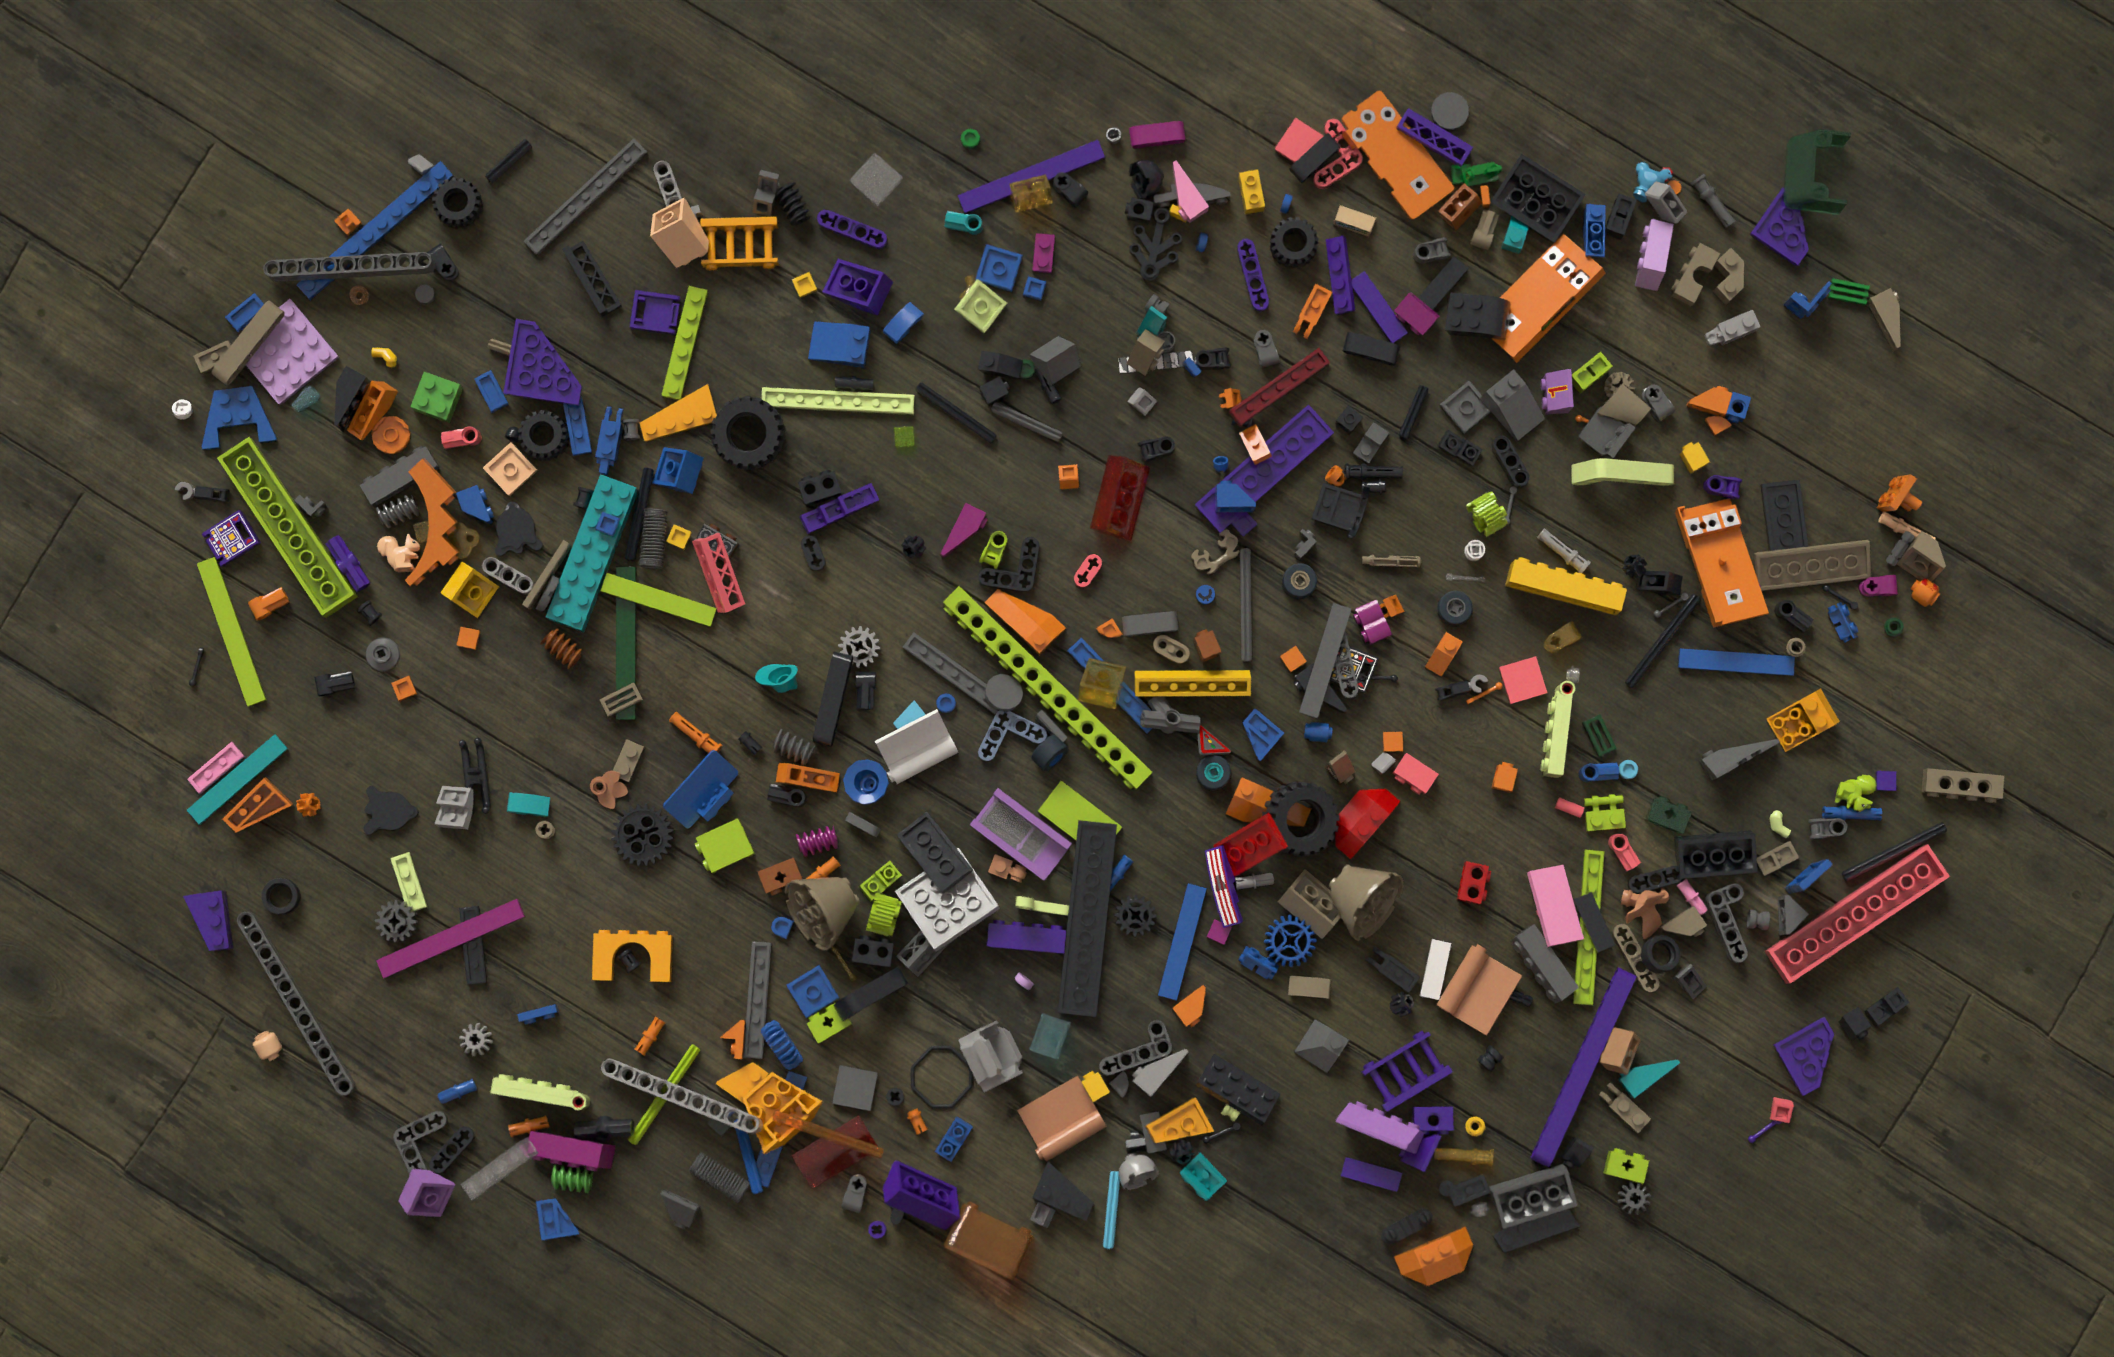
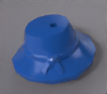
[843,759,889,805]

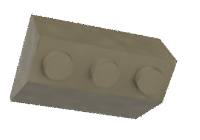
[1278,869,1341,939]

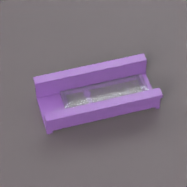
[970,788,1072,881]

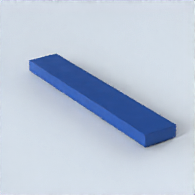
[1067,638,1153,734]
[1678,649,1795,676]
[1158,883,1207,1000]
[756,1071,807,1188]

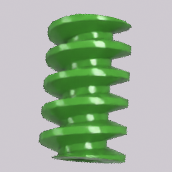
[551,1165,593,1193]

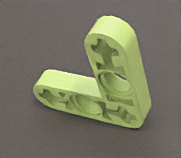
[1015,896,1069,916]

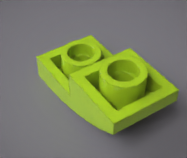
[859,861,902,902]

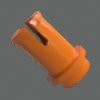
[907,1108,927,1135]

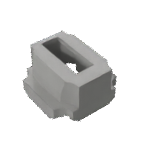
[958,1021,1023,1092]

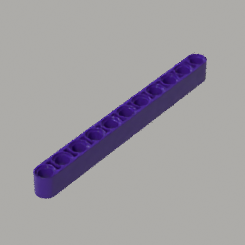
[1531,967,1636,1167]

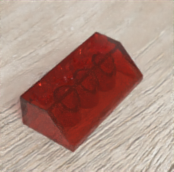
[1090,455,1150,541]
[792,1115,880,1188]

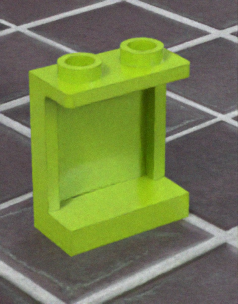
[695,818,755,873]

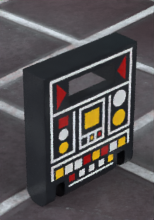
[1329,643,1379,694]

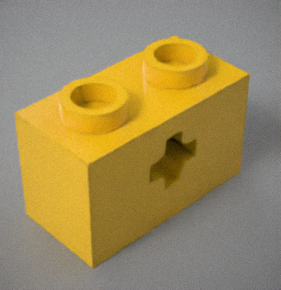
[1238,170,1265,214]

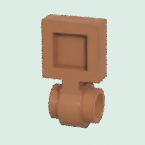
[988,854,1027,883]

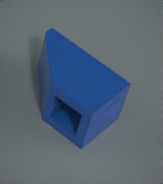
[456,485,494,524]

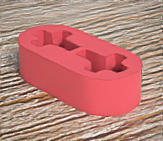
[1074,554,1102,588]

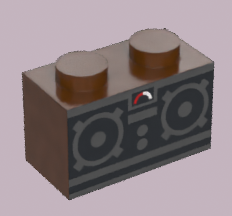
[695,523,739,563]

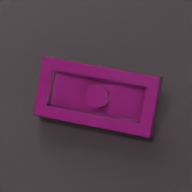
[1033,233,1055,273]

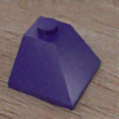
[1399,1134,1441,1172]

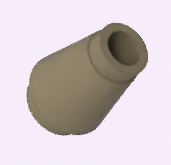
[1786,638,1806,657]

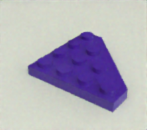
[503,319,583,406]

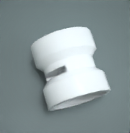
[1464,540,1485,561]

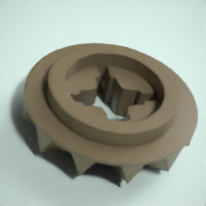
[1604,372,1635,399]

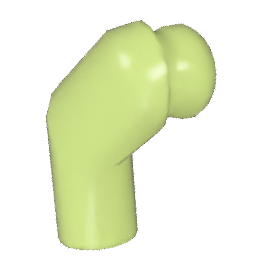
[1769,810,1791,838]

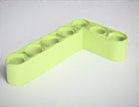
[1572,459,1674,486]

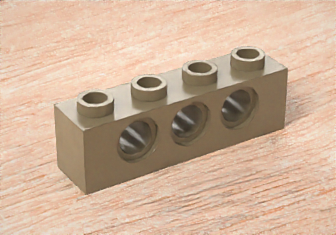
[1922,768,2004,803]

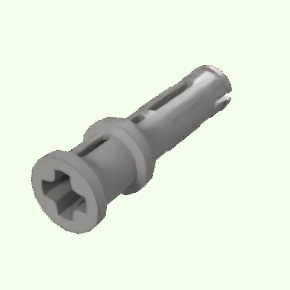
[1537,528,1591,573]

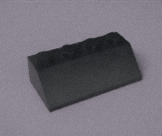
[1674,830,1757,879]

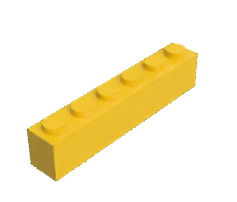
[1135,670,1251,696]

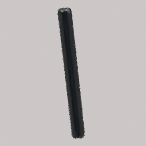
[1625,594,1701,688]
[1842,822,1947,881]

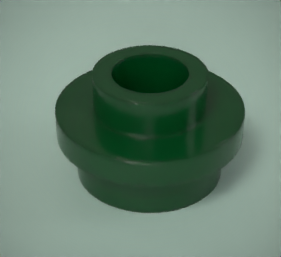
[1884,617,1904,637]

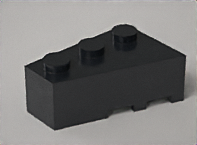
[1032,1161,1094,1221]

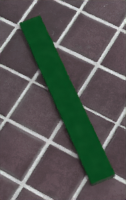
[616,567,636,720]

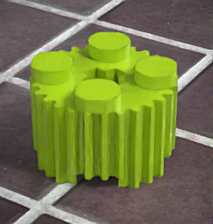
[1466,492,1507,537]
[866,893,901,936]

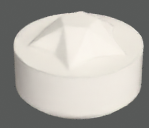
[172,400,192,419]

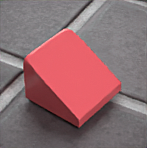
[1770,1097,1794,1123]

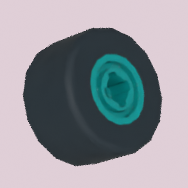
[1196,755,1231,791]

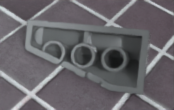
[1699,739,1780,781]

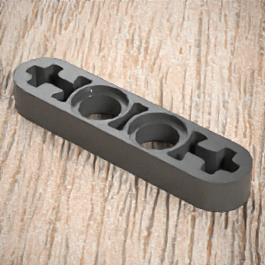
[1335,631,1359,699]

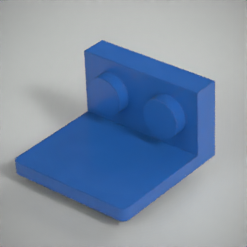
[1783,281,1832,319]

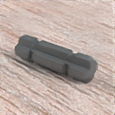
[1886,531,1915,566]

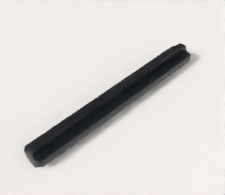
[916,382,997,443]
[625,467,654,561]

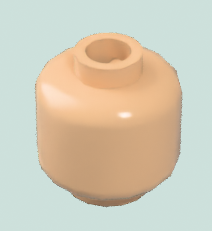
[253,1031,282,1061]

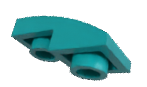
[507,792,550,817]

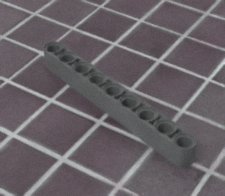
[263,252,435,282]

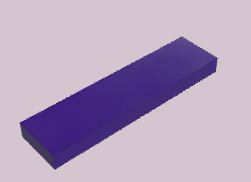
[1351,271,1408,343]

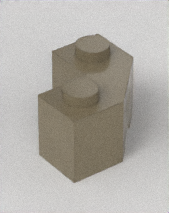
[1713,248,1744,305]

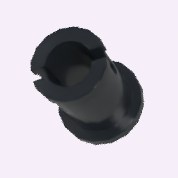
[1362,479,1385,494]
[738,731,762,755]

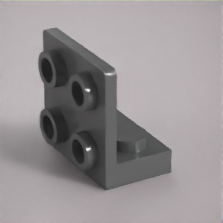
[1578,407,1635,459]

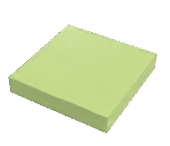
[954,280,1007,333]

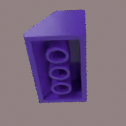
[883,1160,960,1230]

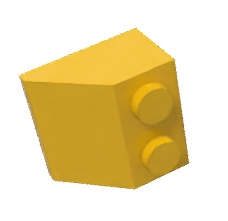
[441,562,499,618]

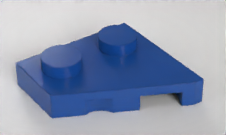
[536,1198,579,1240]

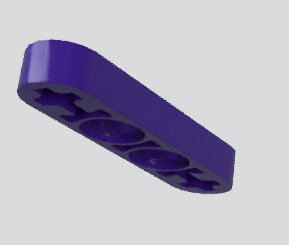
[817,210,887,249]
[1237,239,1269,312]

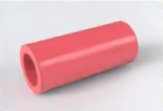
[1555,797,1584,818]

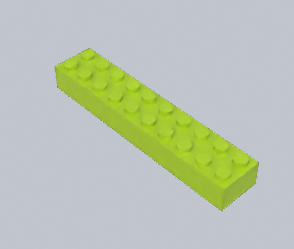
[217,437,358,618]

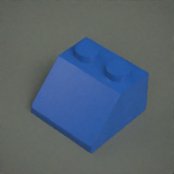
[653,447,704,494]
[1215,481,1256,512]

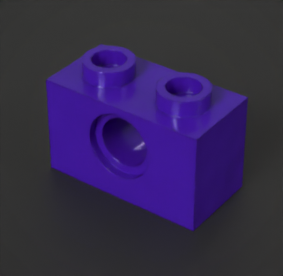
[1412,1107,1454,1134]

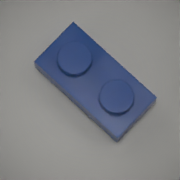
[517,1004,559,1025]

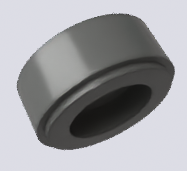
[415,285,435,305]

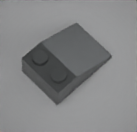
[1480,369,1545,441]

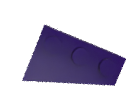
[183,890,233,951]

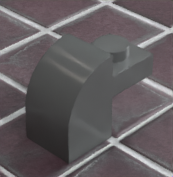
[752,170,779,217]

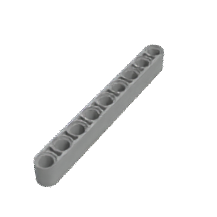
[601,1059,763,1134]

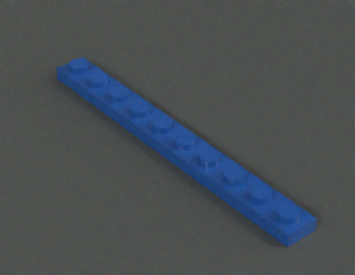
[297,161,454,300]

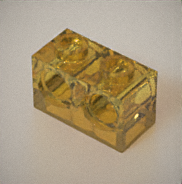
[1009,174,1053,212]

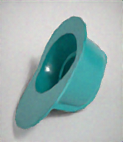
[755,664,798,693]

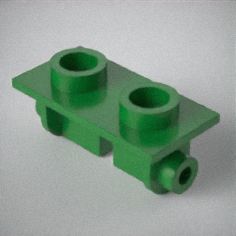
[1461,162,1502,187]

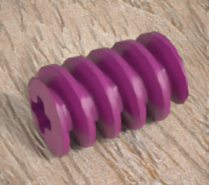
[796,825,838,857]

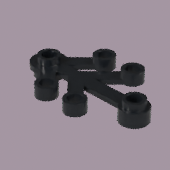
[1129,208,1182,281]

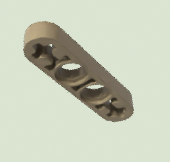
[1612,924,1659,992]

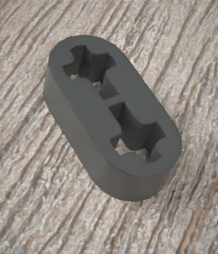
[845,812,881,838]

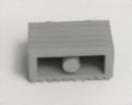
[1645,181,1687,223]

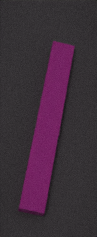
[376,899,525,978]

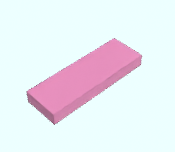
[187,742,245,794]

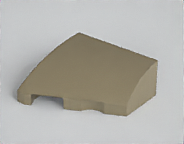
[1597,384,1651,426]

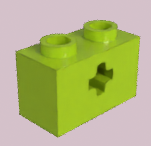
[806,1003,852,1044]
[1603,1148,1649,1183]

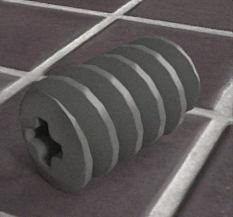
[376,494,420,528]
[773,729,816,766]

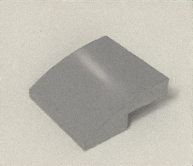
[435,786,473,830]

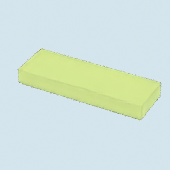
[391,852,427,912]

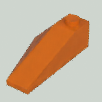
[985,589,1066,656]
[1226,778,1311,827]

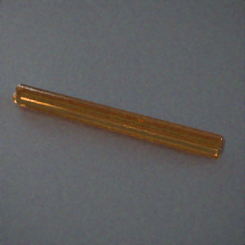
[772,1111,884,1159]

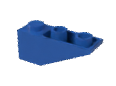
[1583,204,1605,257]

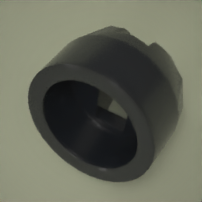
[505,426,520,442]

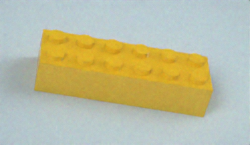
[1505,558,1627,615]

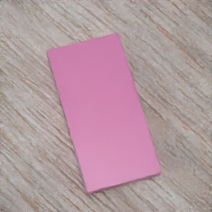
[1527,865,1584,947]

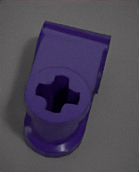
[1703,475,1742,499]

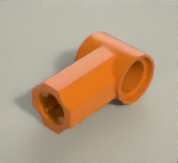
[248,587,290,621]

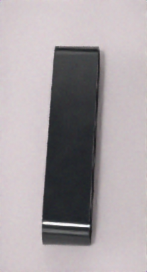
[812,651,853,747]

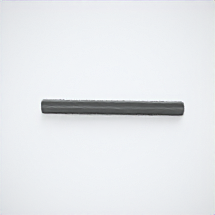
[1240,548,1252,662]

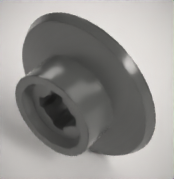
[366,637,400,672]

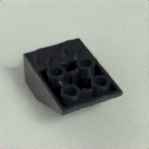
[334,366,371,432]

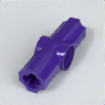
[326,535,371,592]

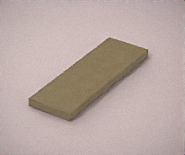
[1754,540,1871,591]

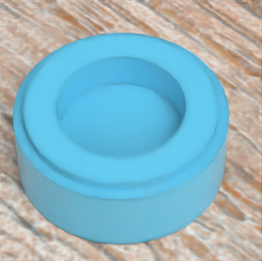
[1619,760,1638,780]

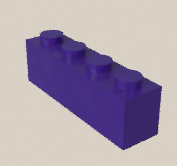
[987,920,1066,954]

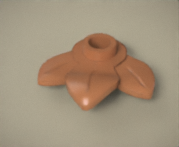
[590,771,628,809]

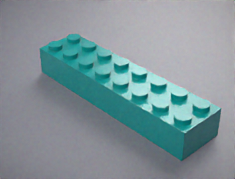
[546,474,638,633]

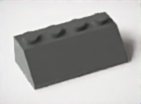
[1489,1164,1578,1229]

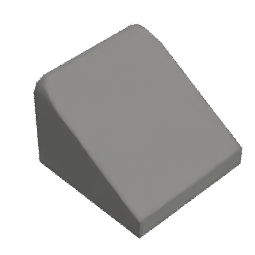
[408,155,433,176]
[1128,387,1157,416]
[1371,752,1395,775]

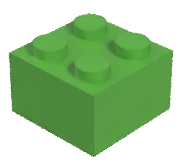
[411,372,463,423]

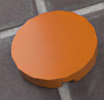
[372,416,411,454]

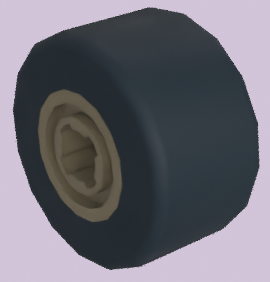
[1282,563,1317,599]

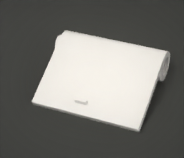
[875,709,959,784]

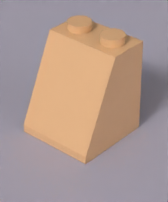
[650,198,709,268]

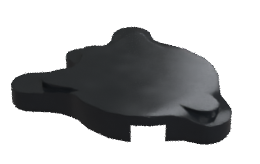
[495,502,543,556]
[364,786,418,835]

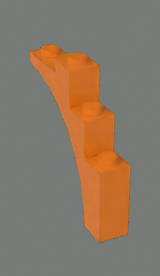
[405,458,459,586]

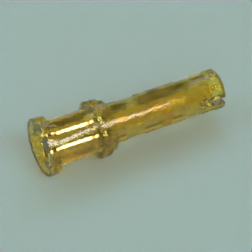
[1434,1147,1494,1167]

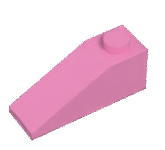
[1172,161,1209,223]

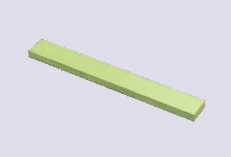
[762,387,915,415]

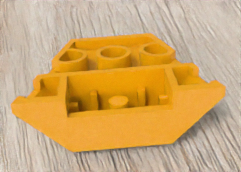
[743,1072,823,1154]

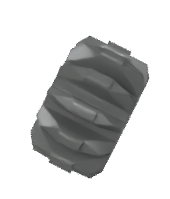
[1617,1182,1651,1215]

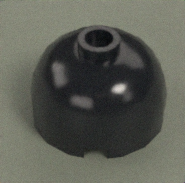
[1129,160,1164,199]

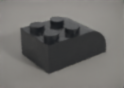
[1445,293,1511,340]

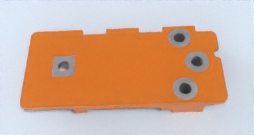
[1342,91,1454,220]

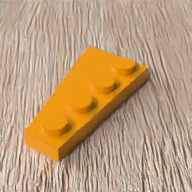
[640,384,717,442]

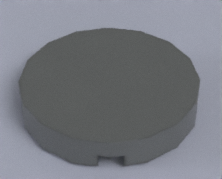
[1431,92,1469,130]
[536,575,559,612]
[985,674,1023,712]

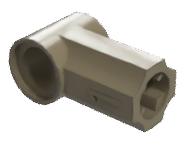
[1470,210,1499,250]

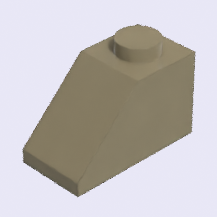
[1660,906,1707,937]

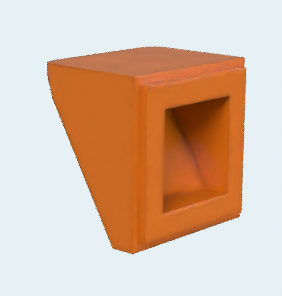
[1058,465,1079,489]

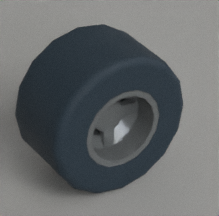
[1437,590,1473,626]

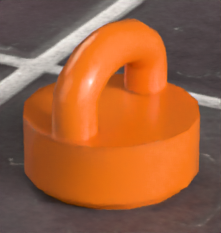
[1325,465,1345,487]

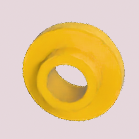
[1465,1117,1485,1136]

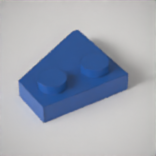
[1242,709,1284,761]

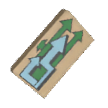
[1333,205,1376,237]

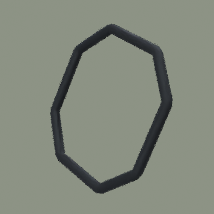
[910,1046,973,1108]

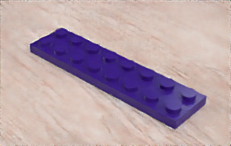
[1195,404,1334,533]

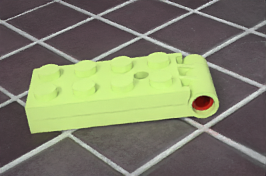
[1541,681,1575,778]
[491,1074,590,1110]

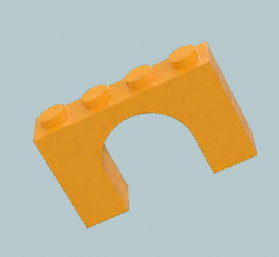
[592,930,673,982]

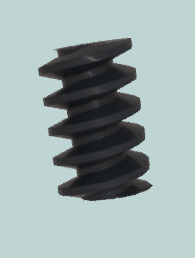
[776,182,812,226]

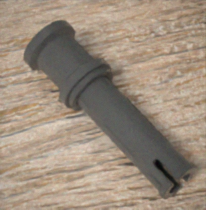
[1690,174,1735,228]

